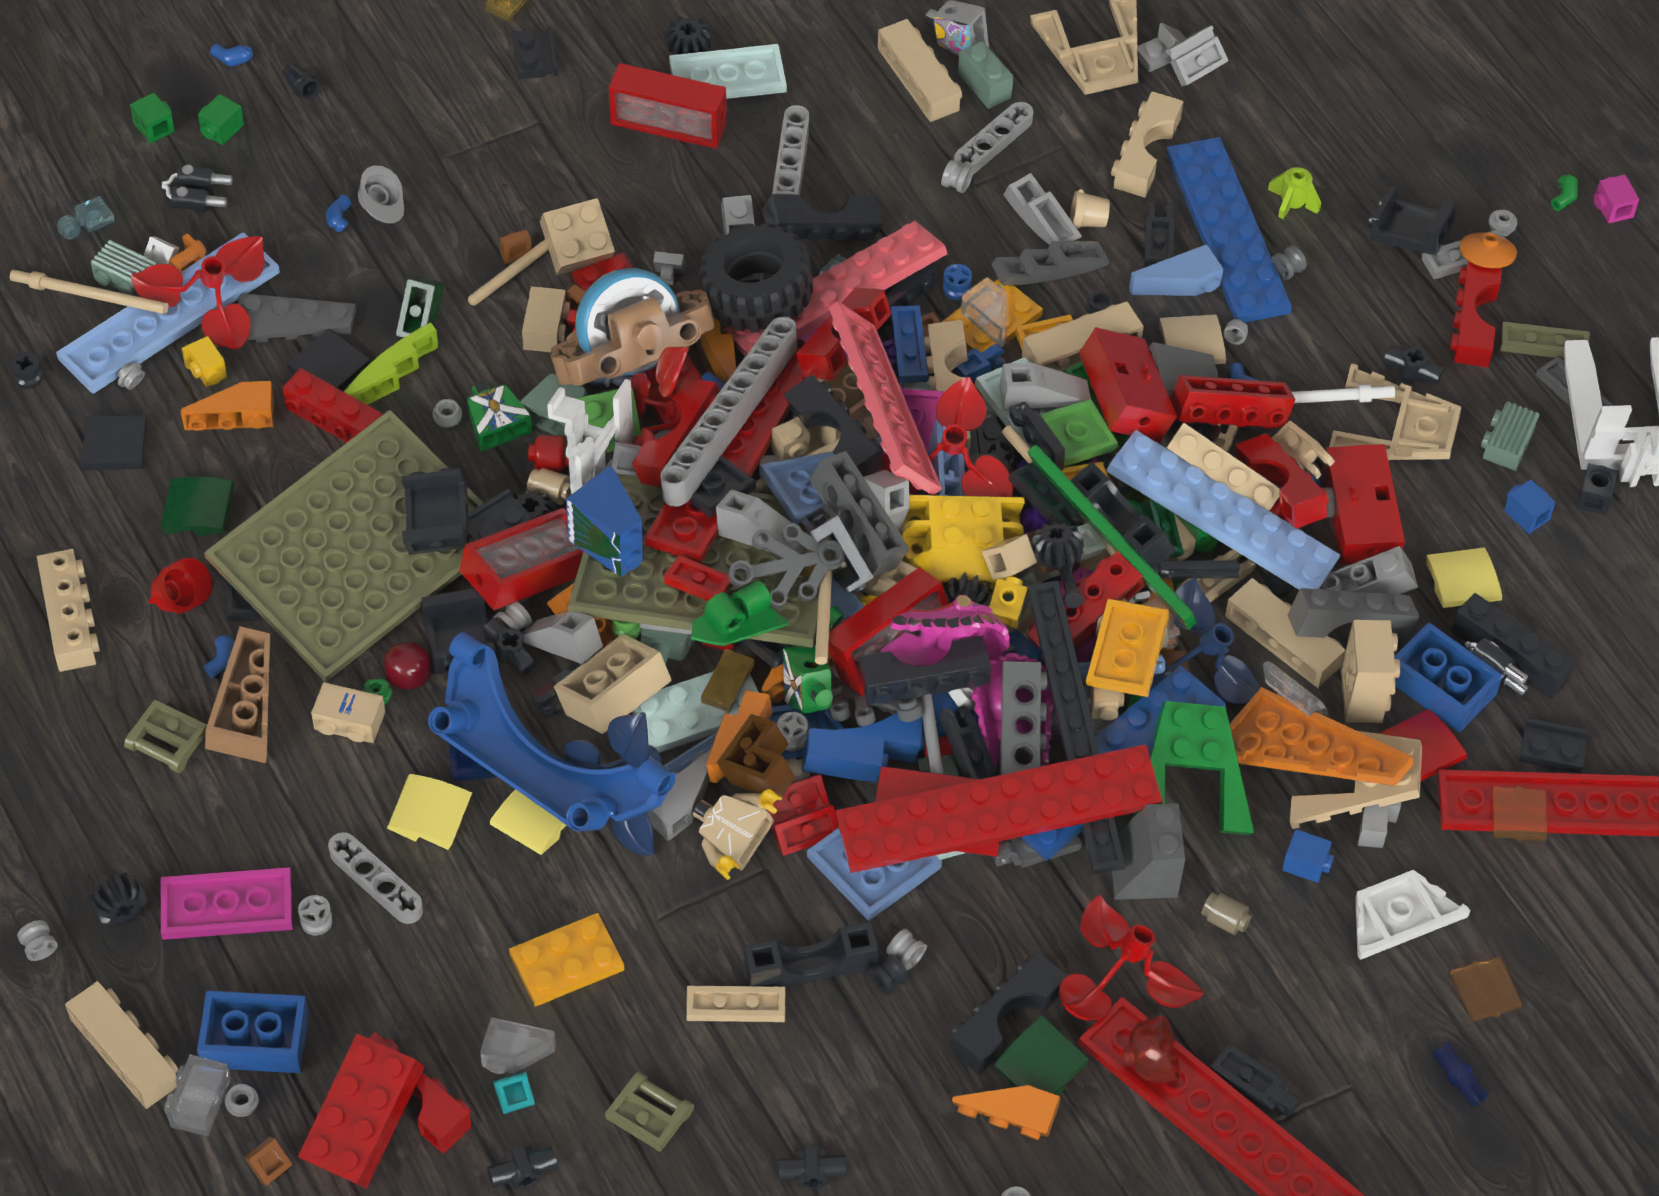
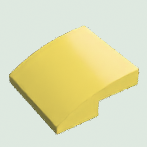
[1426,547,1502,608]
[387,774,472,850]
[490,789,567,855]

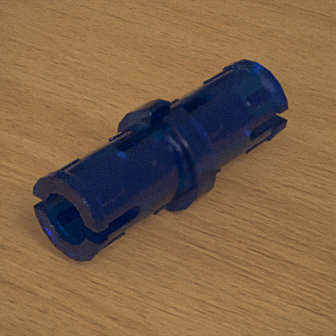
[1433,1042,1488,1106]

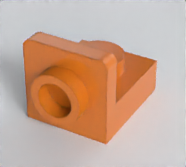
[169,234,207,272]

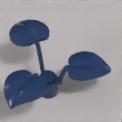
[1150,578,1261,705]
[563,712,661,855]

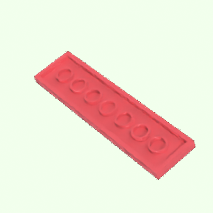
[723,221,947,357]
[829,301,942,496]

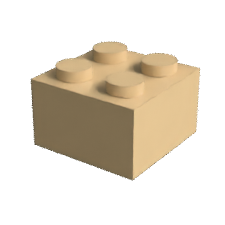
[540,198,615,275]

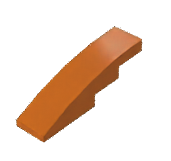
[693,290,736,383]

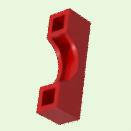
[1450,261,1502,368]
[796,288,892,380]
[632,378,720,487]
[1235,433,1329,529]
[368,1032,472,1154]

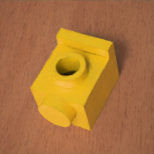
[182,336,227,387]
[989,576,1027,628]

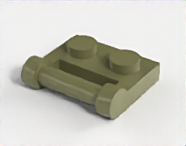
[124,699,207,773]
[605,1071,694,1152]

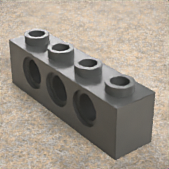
[809,451,909,576]
[1000,661,1047,775]

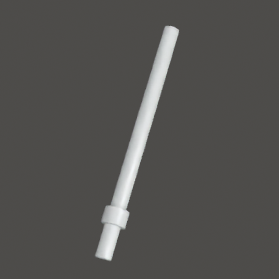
[1292,384,1395,403]

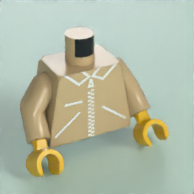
[693,789,783,880]

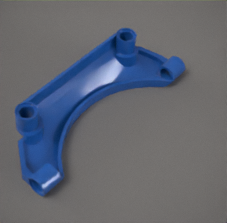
[428,631,676,831]

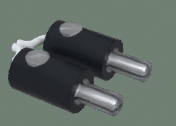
[162,165,233,211]
[1465,638,1528,695]

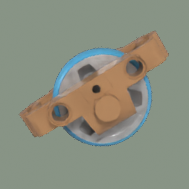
[550,268,715,386]

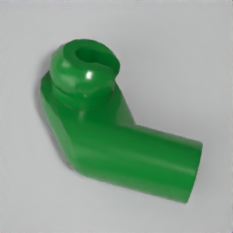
[1551,174,1578,211]

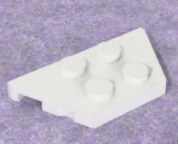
[1355,870,1470,960]

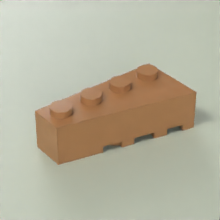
[205,626,270,763]

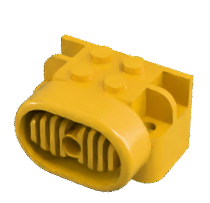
[899,495,1025,601]

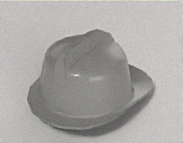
[358,166,404,223]

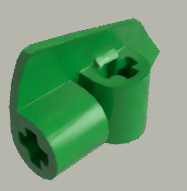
[691,580,789,646]

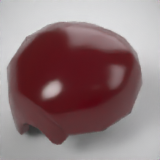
[384,642,431,689]

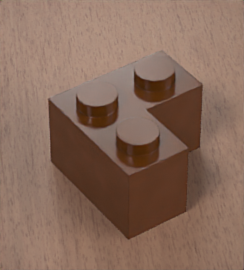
[717,714,796,802]

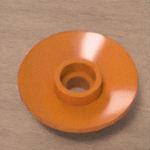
[1459,232,1517,268]

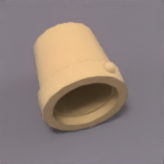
[1070,189,1110,229]

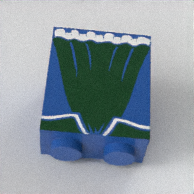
[566,466,643,577]

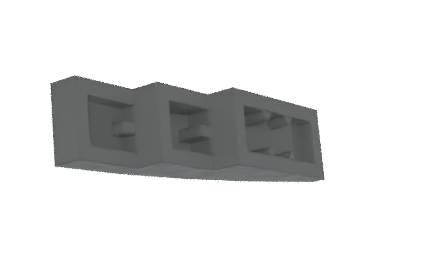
[991,241,1110,286]

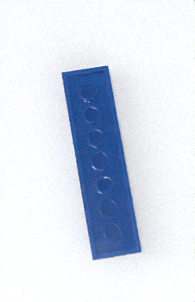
[1166,137,1292,323]
[1020,665,1226,861]

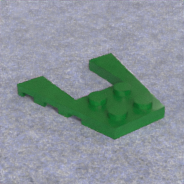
[1130,701,1254,835]

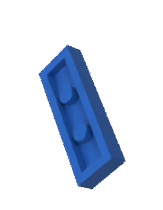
[890,305,928,383]

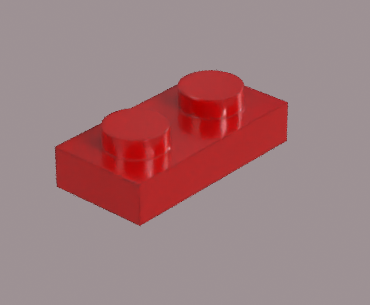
[664,555,733,601]

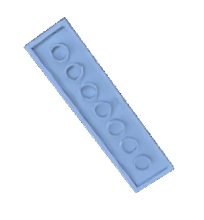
[56,232,280,394]
[1106,430,1340,590]

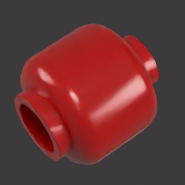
[528,434,569,473]

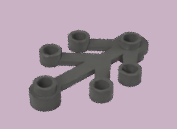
[728,523,845,609]
[830,680,923,726]

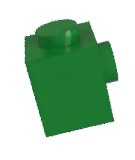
[130,93,175,144]
[198,94,244,145]

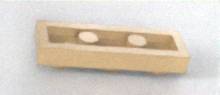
[687,986,785,1022]

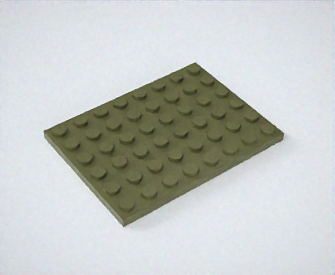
[204,410,484,682]
[568,474,834,648]

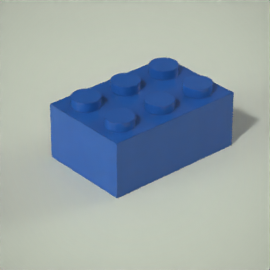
[1394,622,1503,733]
[197,991,309,1073]

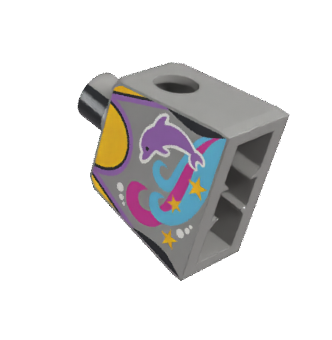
[925,0,989,56]

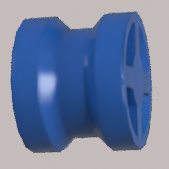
[943,264,972,300]

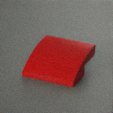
[1379,709,1467,782]
[765,774,839,856]

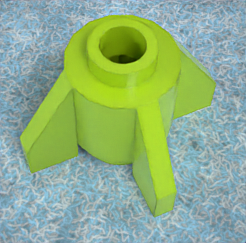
[1268,167,1321,219]

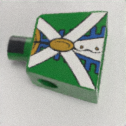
[467,381,532,452]
[783,644,833,713]

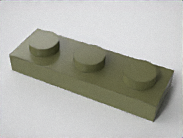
[1500,322,1590,359]

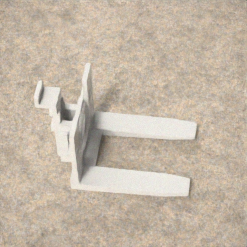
[1564,337,1659,487]
[547,379,753,494]

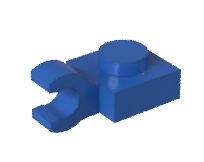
[954,344,1006,381]

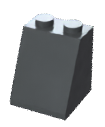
[1148,342,1218,400]
[1111,804,1185,900]

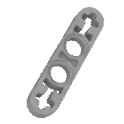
[954,102,1033,174]
[328,832,423,924]

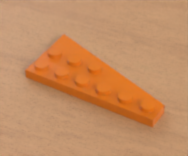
[1229,687,1414,786]

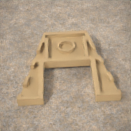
[1030,0,1138,95]
[1329,364,1461,460]
[1290,731,1422,829]

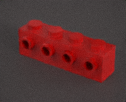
[282,368,384,443]
[1171,375,1296,429]
[1027,551,1145,655]

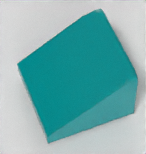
[492,1071,535,1114]

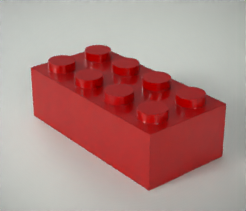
[298,1034,425,1189]

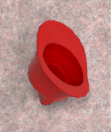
[148,558,212,614]

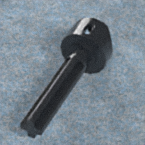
[1140,560,1241,591]

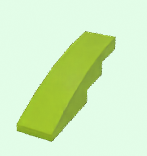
[344,322,438,405]

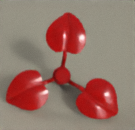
[131,236,265,349]
[631,347,689,446]
[876,377,1013,497]
[1059,895,1204,1020]

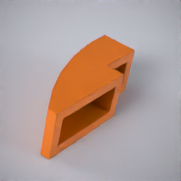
[706,690,773,783]

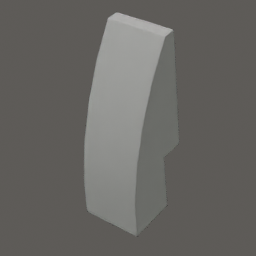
[1003,173,1082,245]
[1357,802,1401,848]

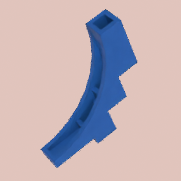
[802,693,958,783]

